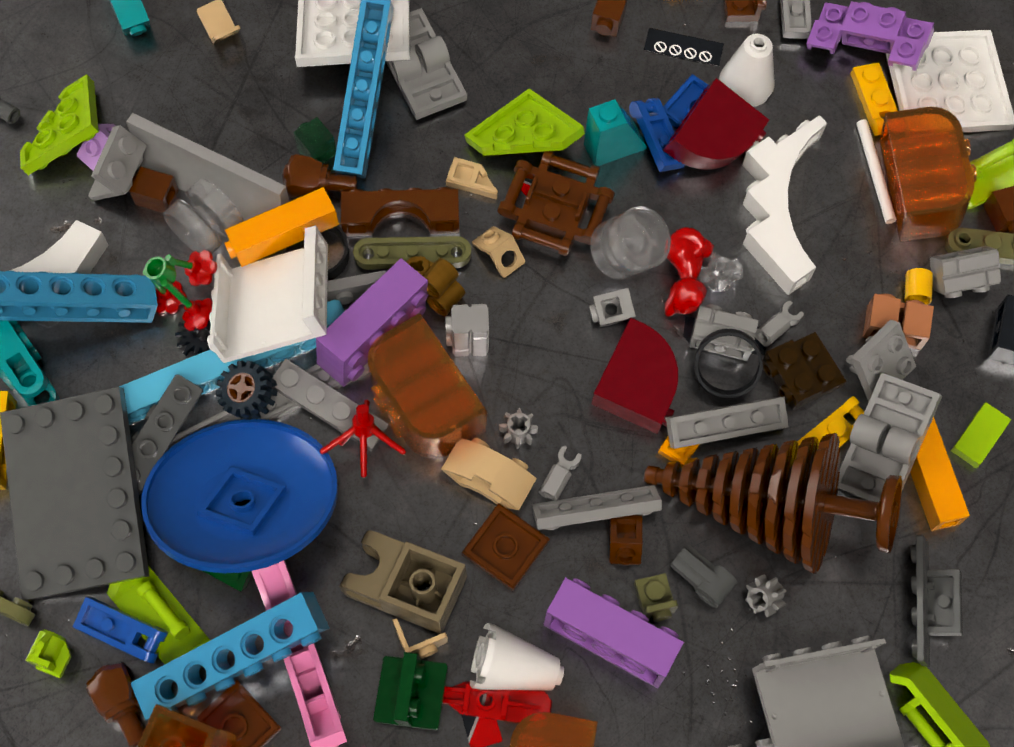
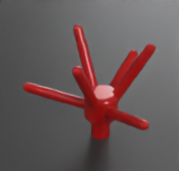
[320,400,406,478]

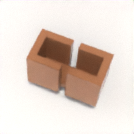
[863,294,934,350]

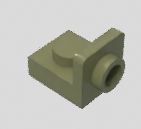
[634,573,678,622]

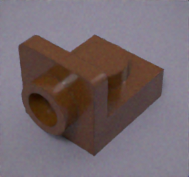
[724,0,767,22]
[609,515,643,565]

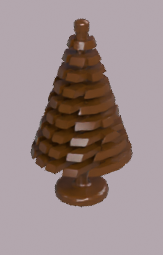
[644,433,902,574]

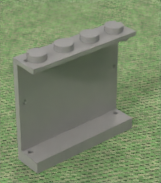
[752,636,918,747]

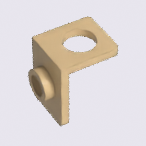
[196,0,241,44]
[472,226,525,278]
[392,618,448,659]

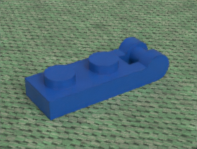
[629,98,685,172]
[72,597,168,664]

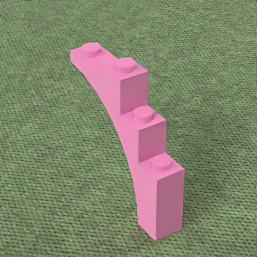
[252,560,347,747]

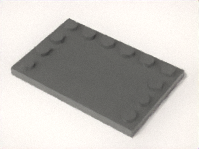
[0,387,149,601]

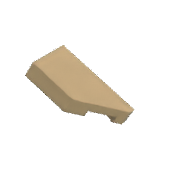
[446,157,498,199]

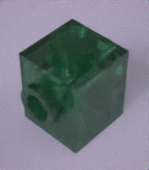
[293,117,336,163]

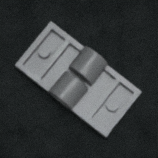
[386,8,467,120]
[838,373,942,502]

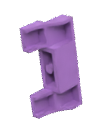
[806,1,934,71]

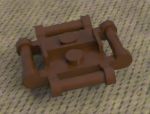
[497,151,615,257]

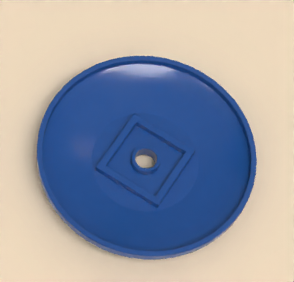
[141,419,338,573]

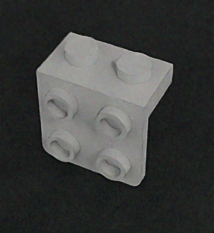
[88,125,147,201]

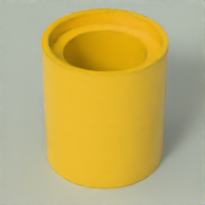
[904,268,933,305]

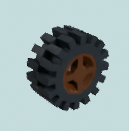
[216,361,278,420]

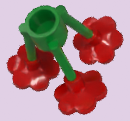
[143,250,217,331]

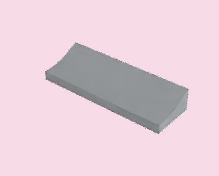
[126,113,289,221]

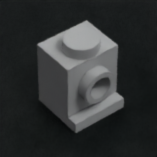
[589,288,636,328]

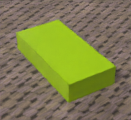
[950,402,1012,469]

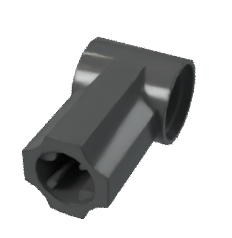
[670,544,737,608]

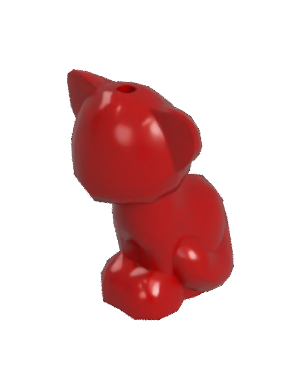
[664,227,714,317]

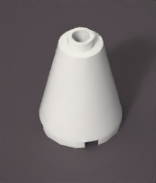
[719,34,775,107]
[470,623,564,691]

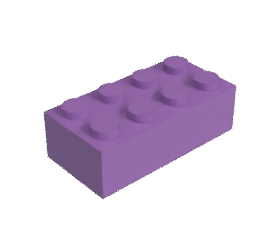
[316,258,428,387]
[543,577,684,689]

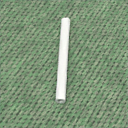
[856,119,897,224]

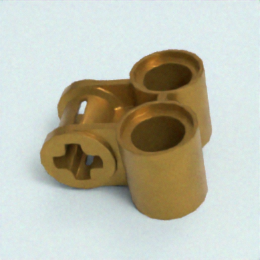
[406,256,466,316]

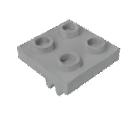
[846,319,916,402]

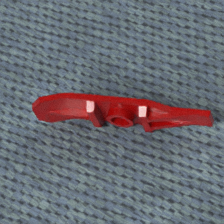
[443,681,552,726]

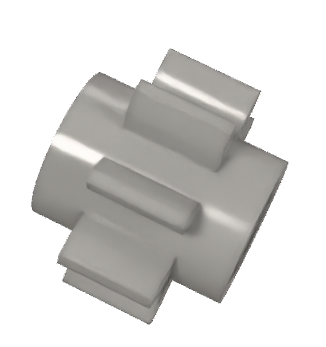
[499,408,538,449]
[745,574,787,617]

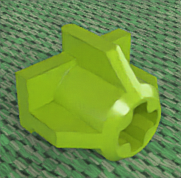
[25,629,72,678]

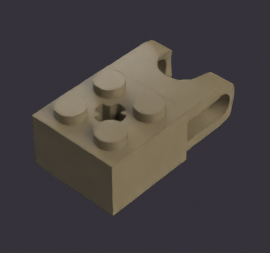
[339,530,467,634]

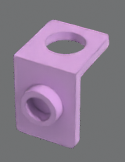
[77,124,116,171]

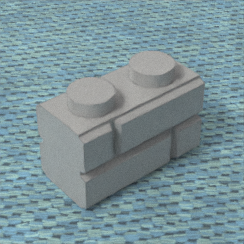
[930,246,1001,298]
[445,304,489,357]
[689,304,758,361]

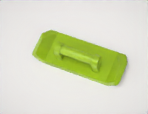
[942,139,1014,210]
[107,566,210,664]
[890,662,990,747]

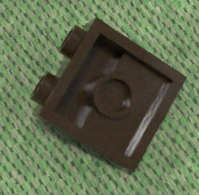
[762,332,847,411]

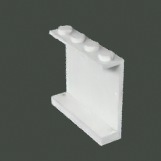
[207,225,328,363]

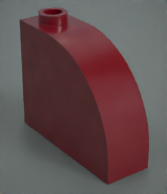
[663,78,769,170]
[591,318,678,434]

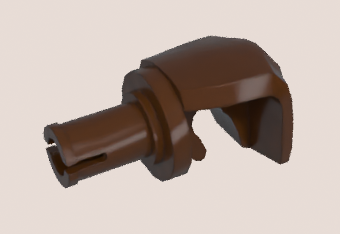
[282,154,357,198]
[86,662,149,747]

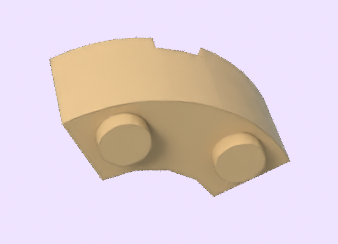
[441,438,537,510]

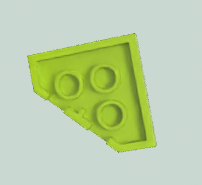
[20,74,99,176]
[464,88,585,156]

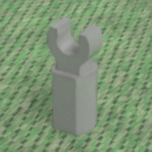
[755,301,804,346]
[538,446,581,501]

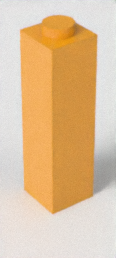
[224,187,339,267]
[910,417,970,531]

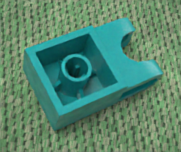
[0,320,60,406]

